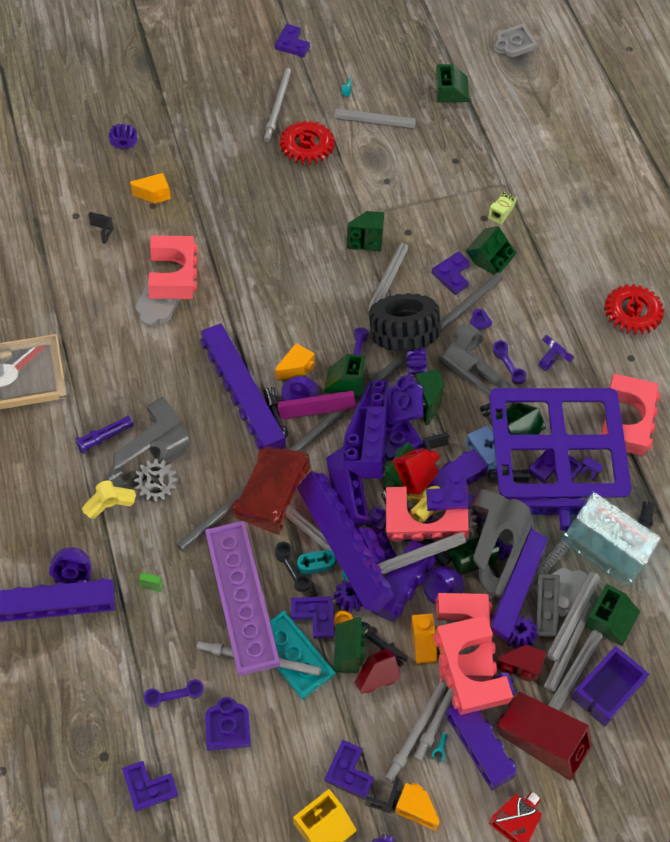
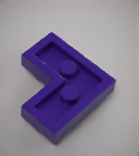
[275,24,310,57]
[431,251,470,295]
[529,450,584,483]
[426,468,468,511]
[291,596,334,639]
[324,740,374,800]
[122,761,178,812]

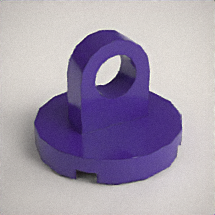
[538,335,574,371]
[281,376,319,401]
[423,566,465,605]

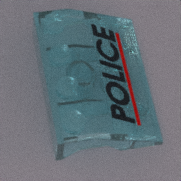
[561,491,660,586]

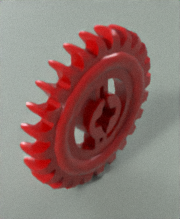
[279,120,335,166]
[604,284,664,336]

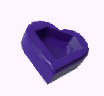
[469,309,492,331]

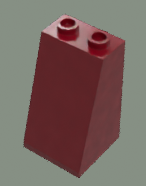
[497,691,592,781]

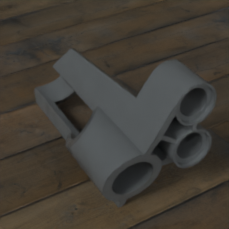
[440,324,513,409]
[107,397,189,489]
[470,489,533,597]

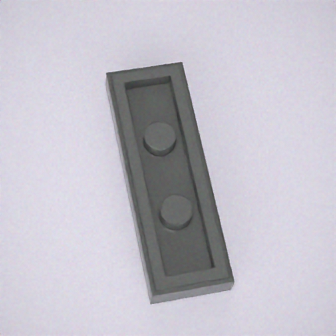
[536,574,560,638]

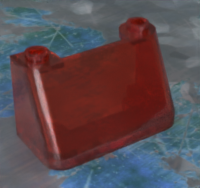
[233,446,311,535]

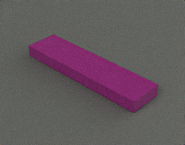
[278,391,356,420]

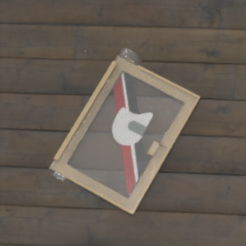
[0,334,71,409]

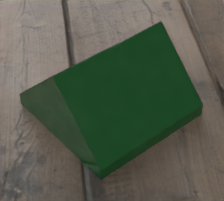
[447,537,499,575]

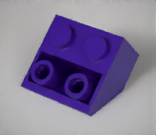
[357,527,397,564]

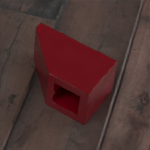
[496,645,546,682]
[354,649,401,694]

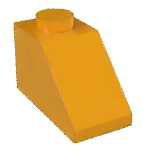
[130,173,171,204]
[275,343,316,381]
[410,613,437,664]
[395,783,440,831]

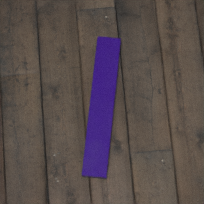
[490,528,548,640]

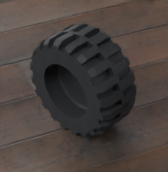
[369,293,441,352]

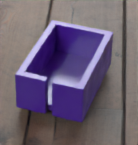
[571,646,649,727]

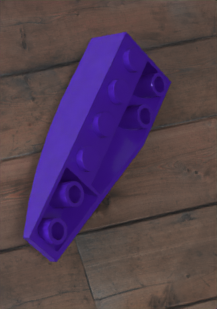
[341,380,389,479]

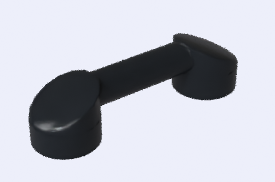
[275,542,311,592]

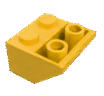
[293,789,357,842]

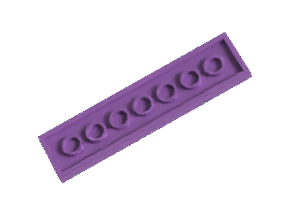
[205,521,280,676]

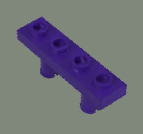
[508,498,586,531]

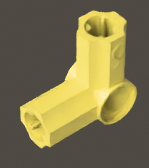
[82,481,136,519]
[408,486,443,523]

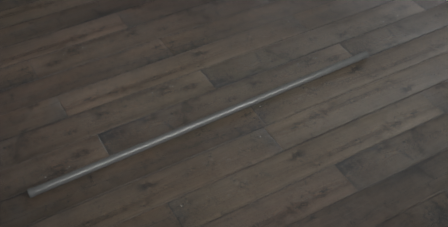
[176,273,503,552]

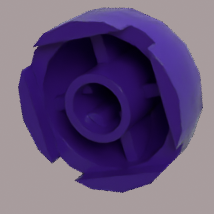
[49,547,91,584]

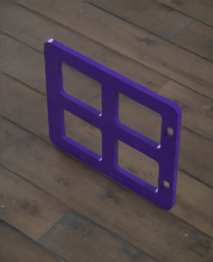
[489,388,632,499]

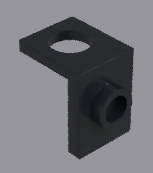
[88,212,114,244]
[422,432,449,451]
[365,778,401,813]

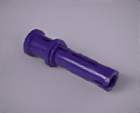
[75,415,134,454]

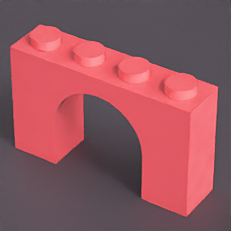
[148,235,197,299]
[601,374,660,456]
[386,487,469,542]
[435,593,497,682]
[433,615,513,715]

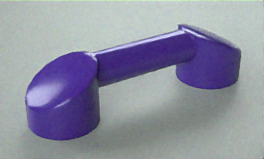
[353,327,369,355]
[493,340,526,384]
[143,679,204,708]

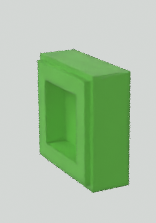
[139,573,163,592]

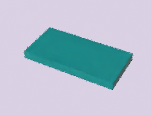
[270,611,336,700]

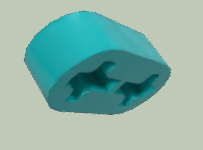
[297,550,335,574]

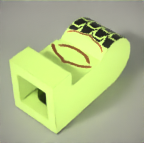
[488,191,517,225]

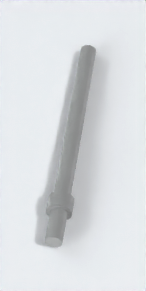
[264,68,291,142]
[197,641,321,676]
[413,649,475,762]
[385,681,447,783]

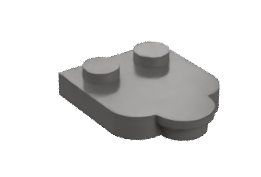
[494,23,538,57]
[136,283,180,326]
[534,568,588,620]

